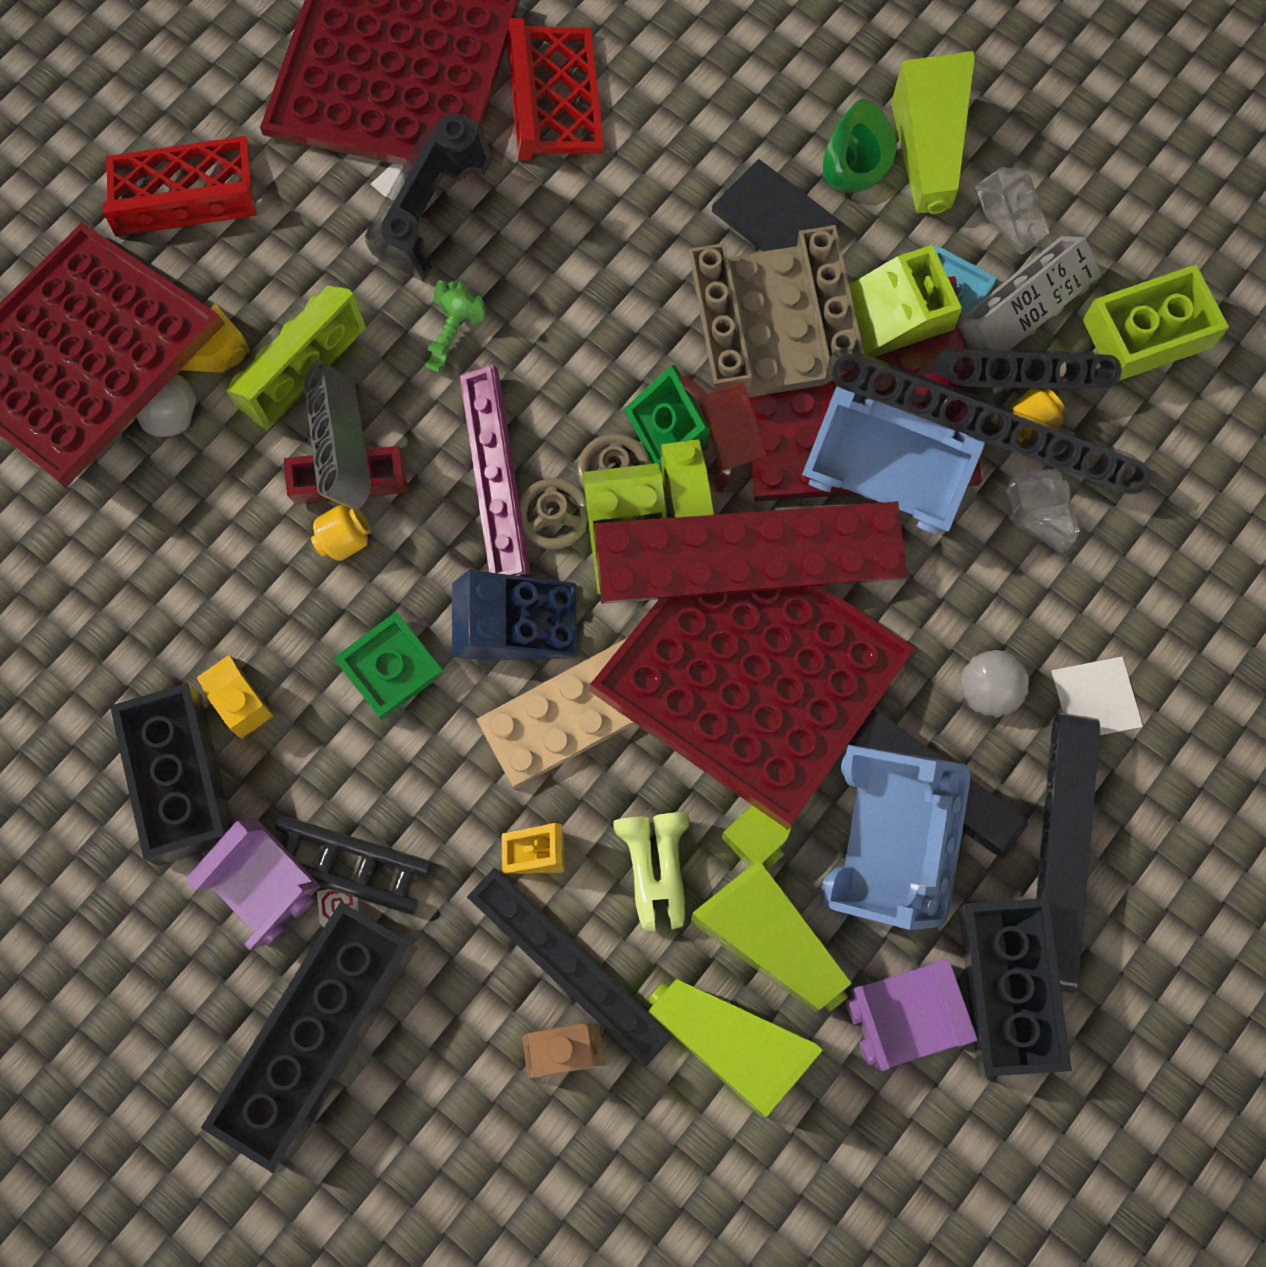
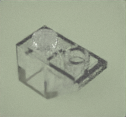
[975,167,1050,254]
[1006,468,1079,553]

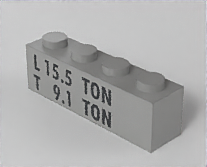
[957,236,1101,362]

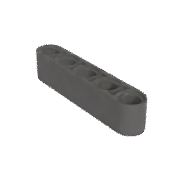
[304,362,371,510]

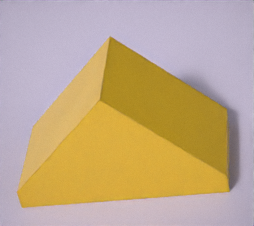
[502,823,565,874]

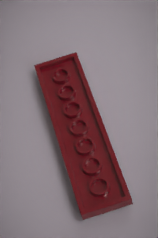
[593,501,908,604]

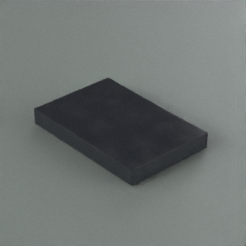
[712,159,840,252]

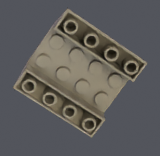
[689,225,864,397]

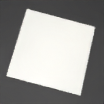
[1051,656,1143,735]

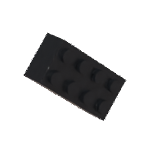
[110,683,232,866]

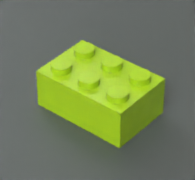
[1083,264,1229,381]

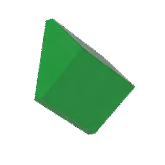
[624,365,710,471]

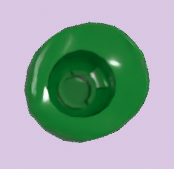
[823,99,897,193]

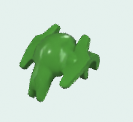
[425,280,486,372]

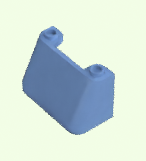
[802,387,985,534]
[822,745,970,930]

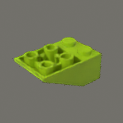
[849,244,962,357]
[582,463,666,594]

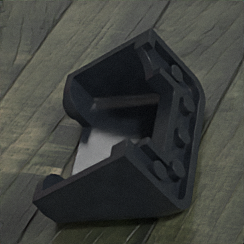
[365,113,493,282]

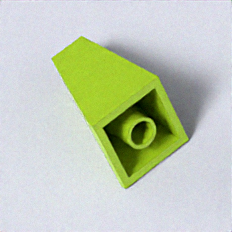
[891,51,975,214]
[691,860,852,1012]
[648,979,823,1117]

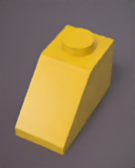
[181,304,251,373]
[197,655,274,739]

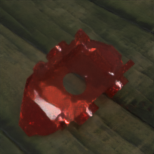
[679,375,766,493]

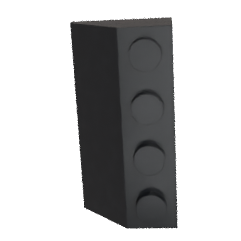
[958,898,1072,1077]

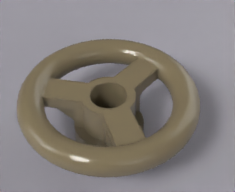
[577,434,651,489]
[519,478,589,550]

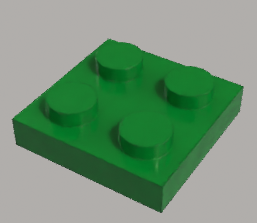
[334,611,444,721]

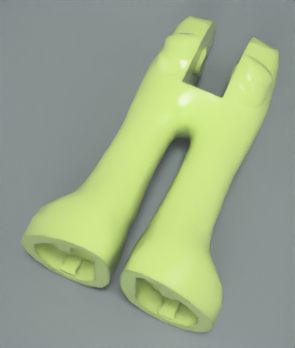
[613,812,690,931]

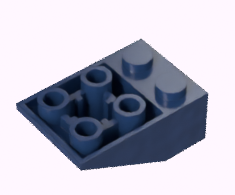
[452,570,577,661]

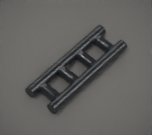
[275,815,432,915]

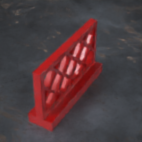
[507,18,604,160]
[103,136,257,237]

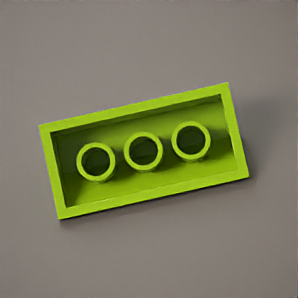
[226,286,366,431]

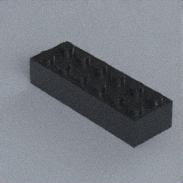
[201,901,418,1173]

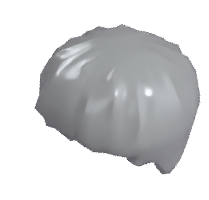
[136,374,196,437]
[960,650,1029,718]

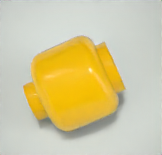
[1008,388,1065,441]
[311,504,371,561]

